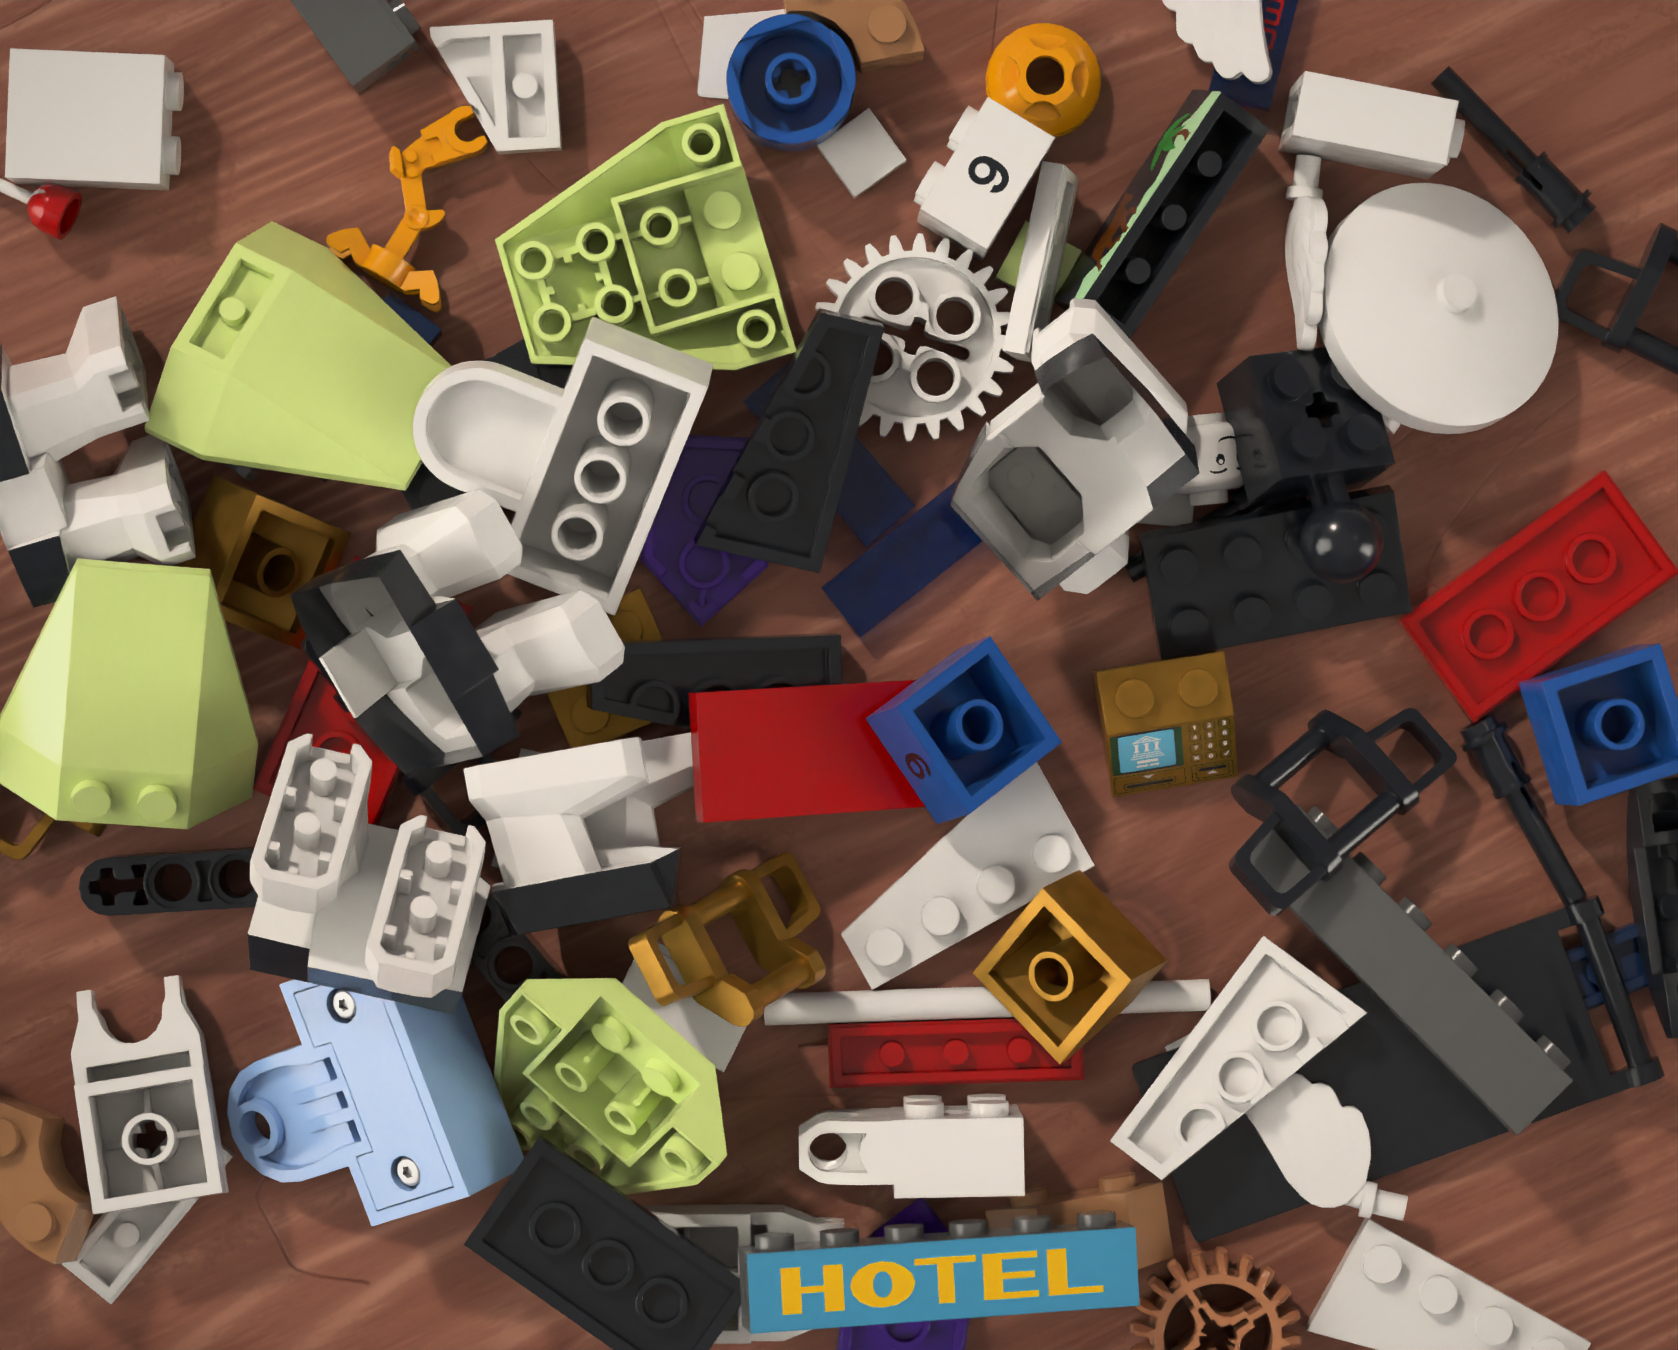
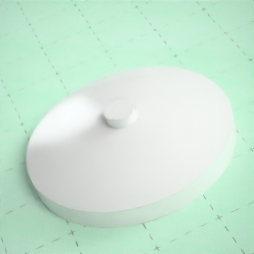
[1318,183,1558,434]

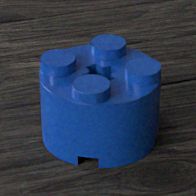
[726,14,856,152]

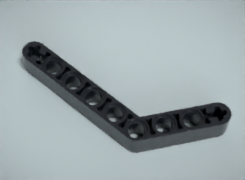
[79,847,569,1002]

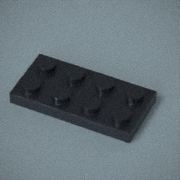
[1138,485,1412,660]
[464,1135,741,1350]

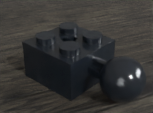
[1216,347,1395,584]

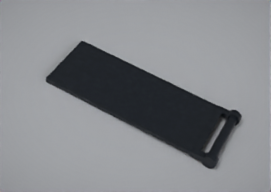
[1132,895,1665,1242]

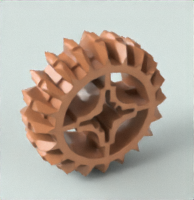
[1129,1246,1302,1350]

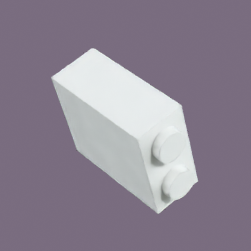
[5,48,184,191]
[1278,71,1465,180]

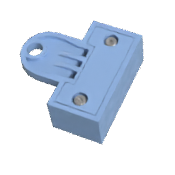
[227,979,524,1226]

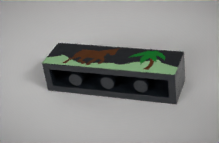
[1054,90,1269,339]

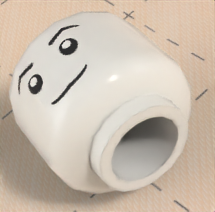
[1175,412,1244,506]

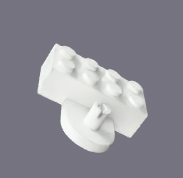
[413,317,713,616]

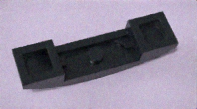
[1627,777,1678,1038]

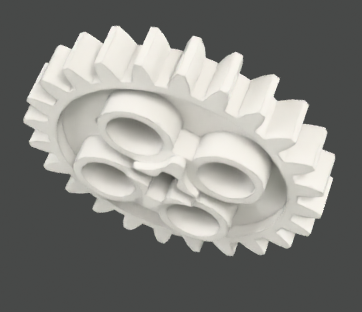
[815,233,1014,442]

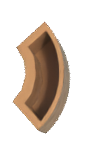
[782,0,925,73]
[0,1095,94,1264]
[985,1172,1174,1269]

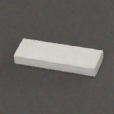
[1003,161,1079,362]
[62,1137,235,1304]

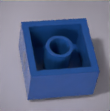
[865,636,1062,824]
[1518,643,1678,806]

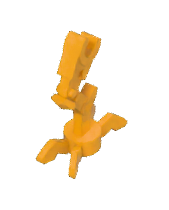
[326,106,488,313]

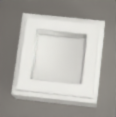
[817,108,906,199]

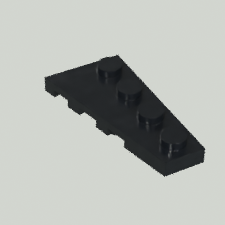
[694,308,884,573]
[586,633,842,729]

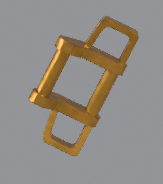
[628,852,826,1027]

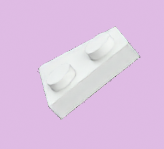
[430,20,562,154]

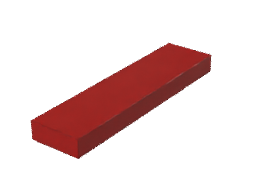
[827,1017,1084,1088]

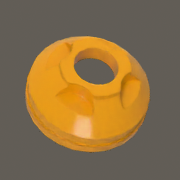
[985,23,1101,139]

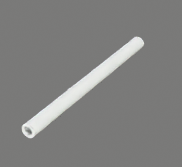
[764,979,1211,1026]

